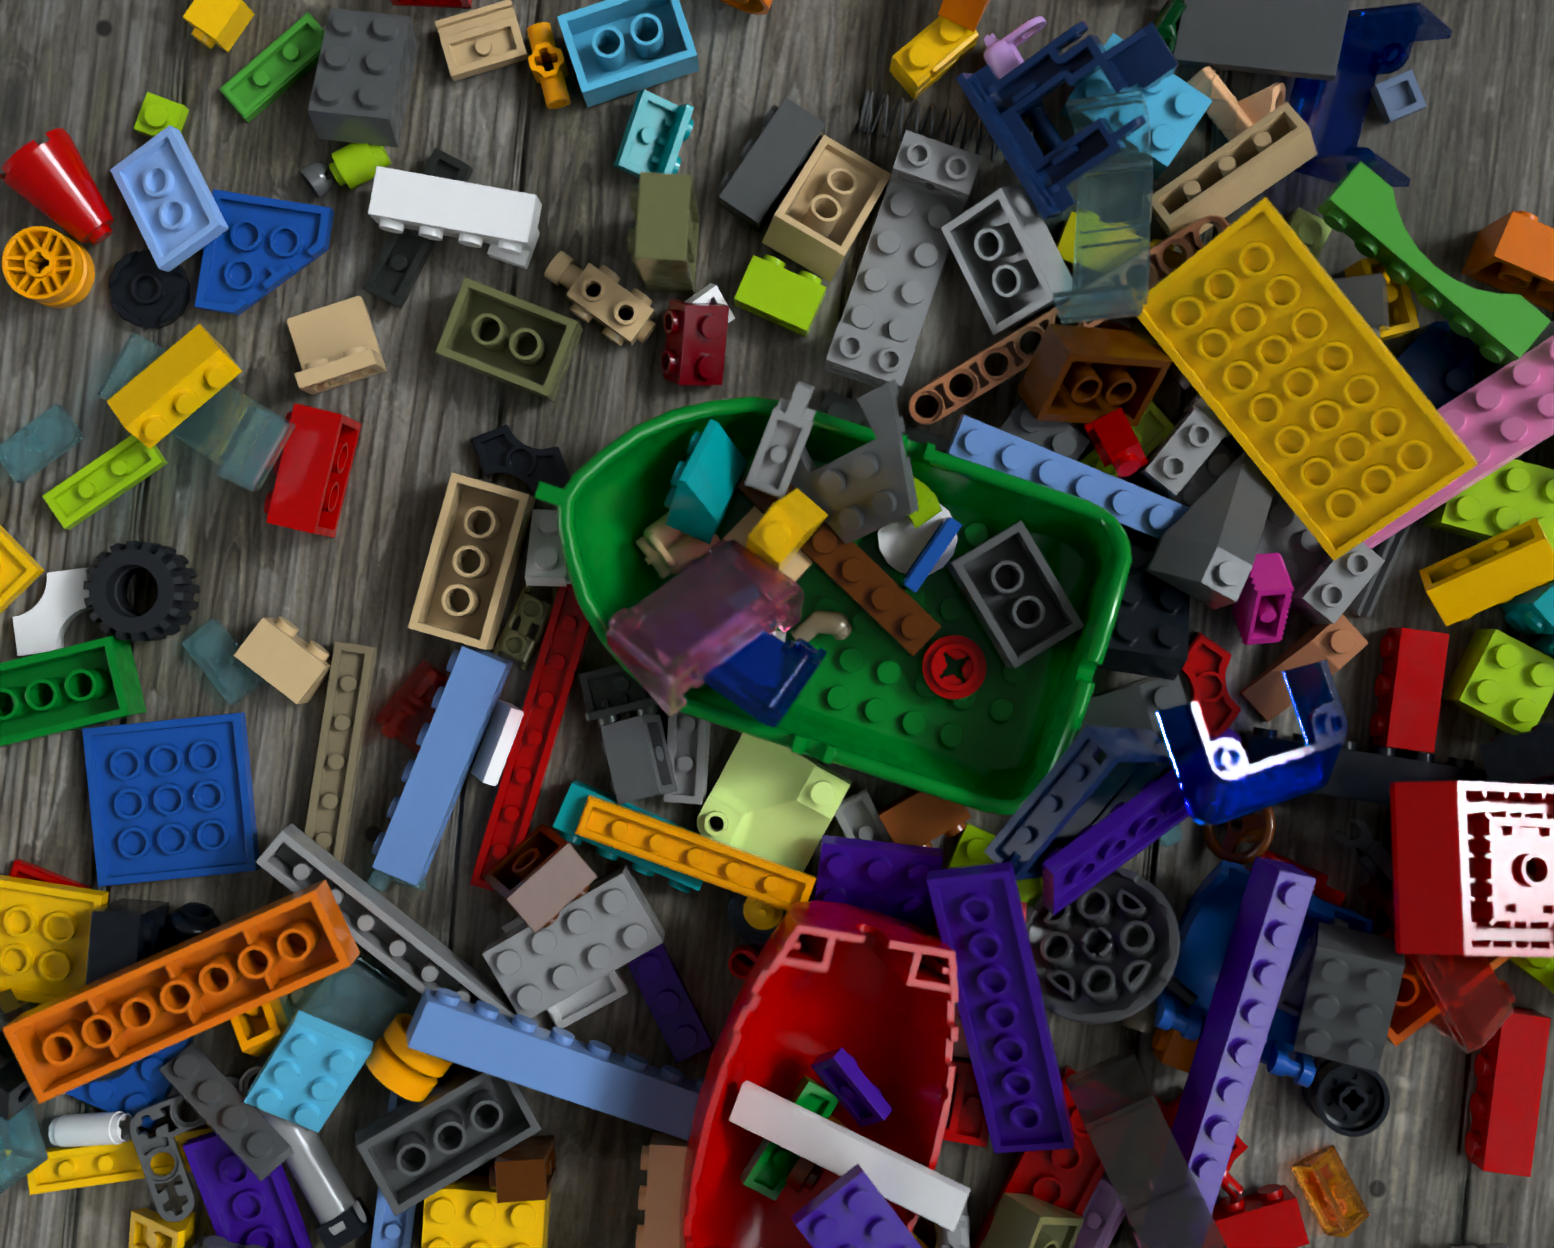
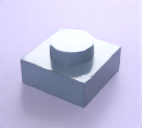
[1370,69,1427,125]

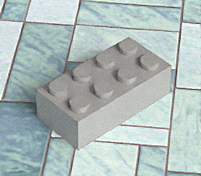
[482,864,665,1018]

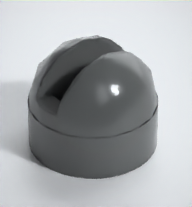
[299,162,335,198]

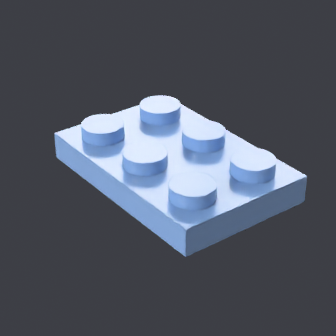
[110,125,229,272]

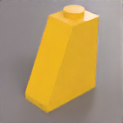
[745,488,828,577]

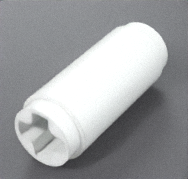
[48,1111,133,1147]

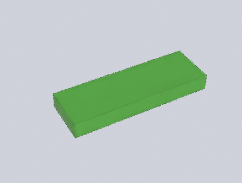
[219,12,325,123]

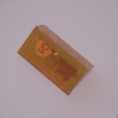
[1291,1145,1370,1238]

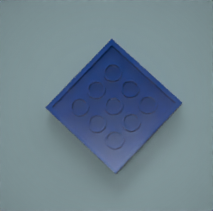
[82,712,261,887]

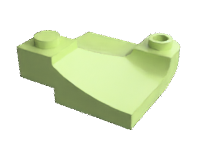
[697,733,852,872]

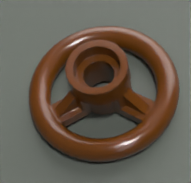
[1202,785,1275,865]

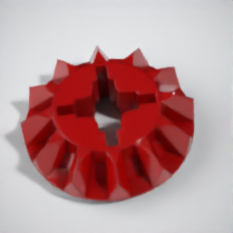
[922,635,987,699]

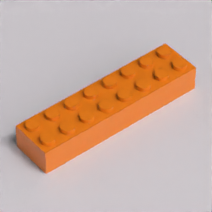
[2,879,360,1104]

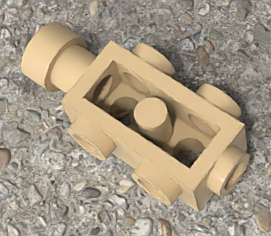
[544,251,657,347]

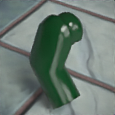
[1153,0,1187,54]

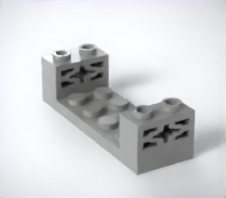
[824,130,983,392]
[1132,407,1385,624]

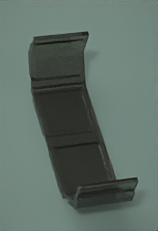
[1066,1048,1227,1248]

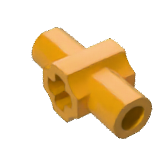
[526,22,571,109]

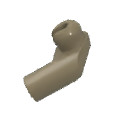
[790,610,852,647]

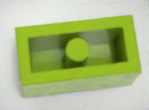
[734,254,827,338]

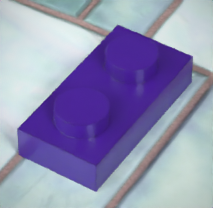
[810,1047,893,1127]

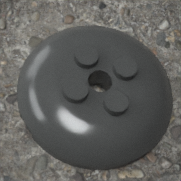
[1026,867,1180,1024]

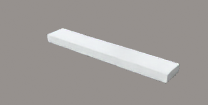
[729,1080,971,1232]

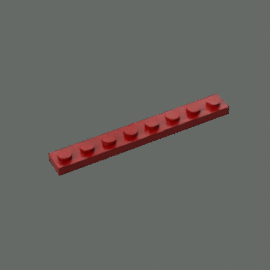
[470,584,591,892]

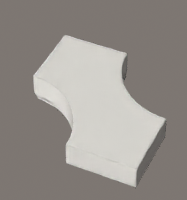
[12,568,93,656]

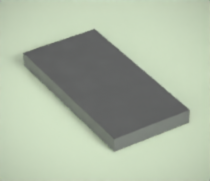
[1173,0,1351,81]

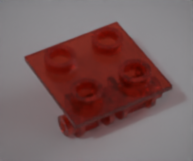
[374,659,449,755]

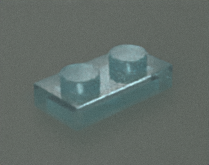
[0,404,85,483]
[181,619,266,705]

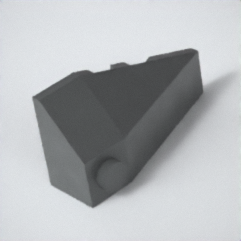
[1145,450,1275,609]

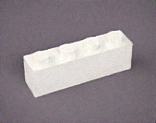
[368,166,542,255]

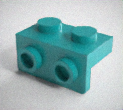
[613,89,694,178]

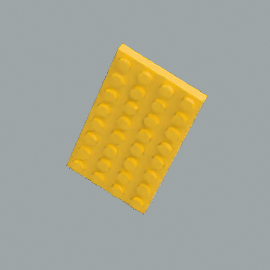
[1129,197,1478,561]

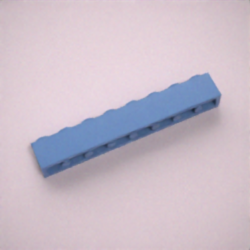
[406,987,704,1141]

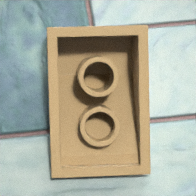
[762,135,891,282]

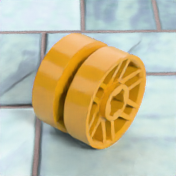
[2,226,95,309]
[365,1013,453,1102]

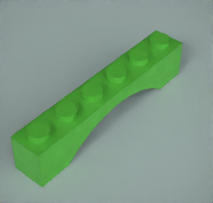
[1316,162,1551,366]

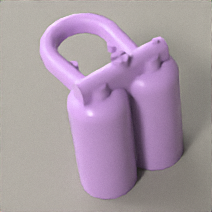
[984,16,1047,79]

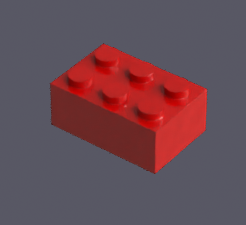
[264,403,362,538]

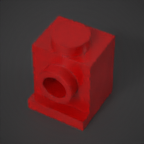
[1084,407,1149,478]

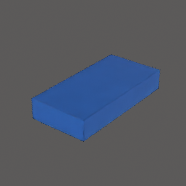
[901,517,962,593]

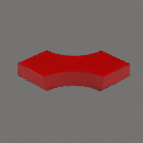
[1181,632,1242,737]

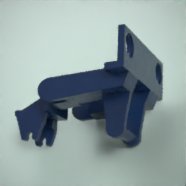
[956,21,1179,219]

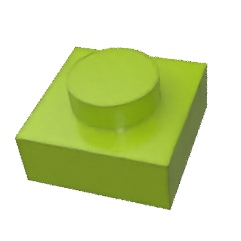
[134,92,189,138]

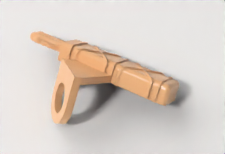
[1187,66,1286,141]

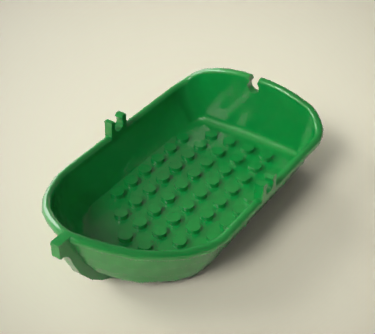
[534,396,1132,816]

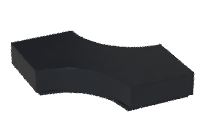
[470,424,571,496]

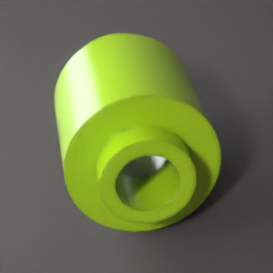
[328,143,392,190]

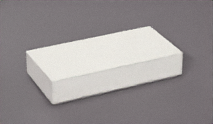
[470,699,524,786]

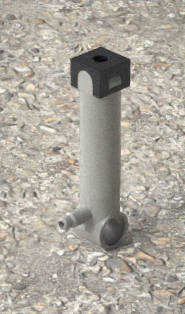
[239,1056,373,1248]

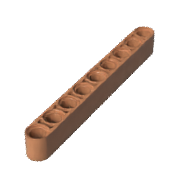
[909,215,1229,425]

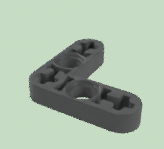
[130,1074,241,1222]

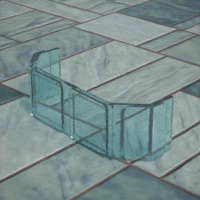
[1053,89,1154,324]
[97,332,296,492]

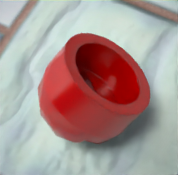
[728,944,759,980]

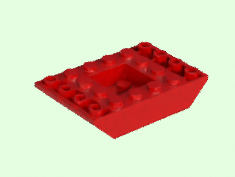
[1390,781,1554,957]

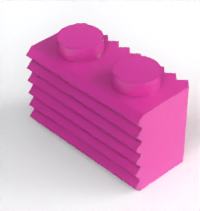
[1232,553,1294,645]

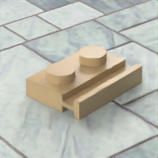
[435,0,528,81]

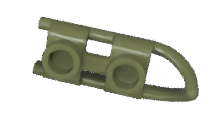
[492,584,559,671]

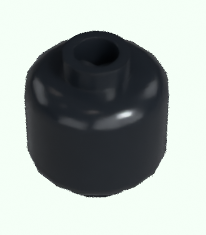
[162,902,221,950]

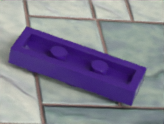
[627,943,713,1063]

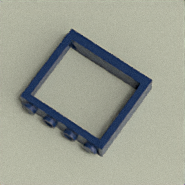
[984,726,1179,880]

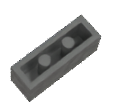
[717,97,826,232]

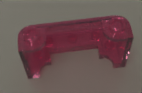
[606,539,804,717]

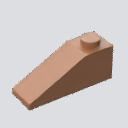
[1240,614,1369,722]

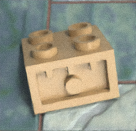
[287,296,387,395]

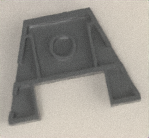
[790,380,919,544]

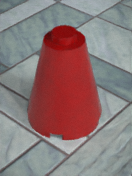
[0,128,114,245]

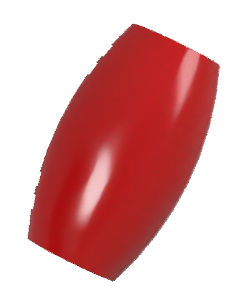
[679,900,959,1248]

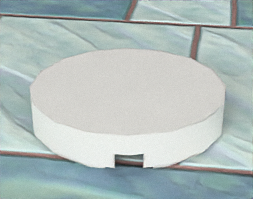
[877,503,958,575]

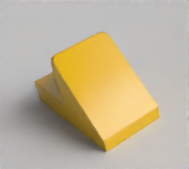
[128,1207,196,1248]

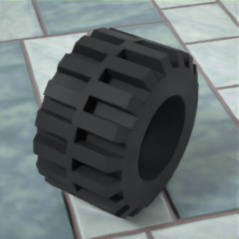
[83,541,200,641]

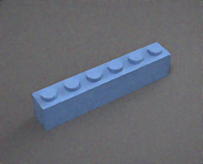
[372,645,513,886]

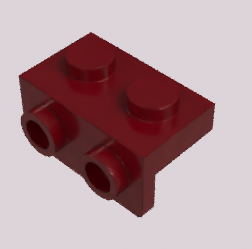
[660,299,729,385]

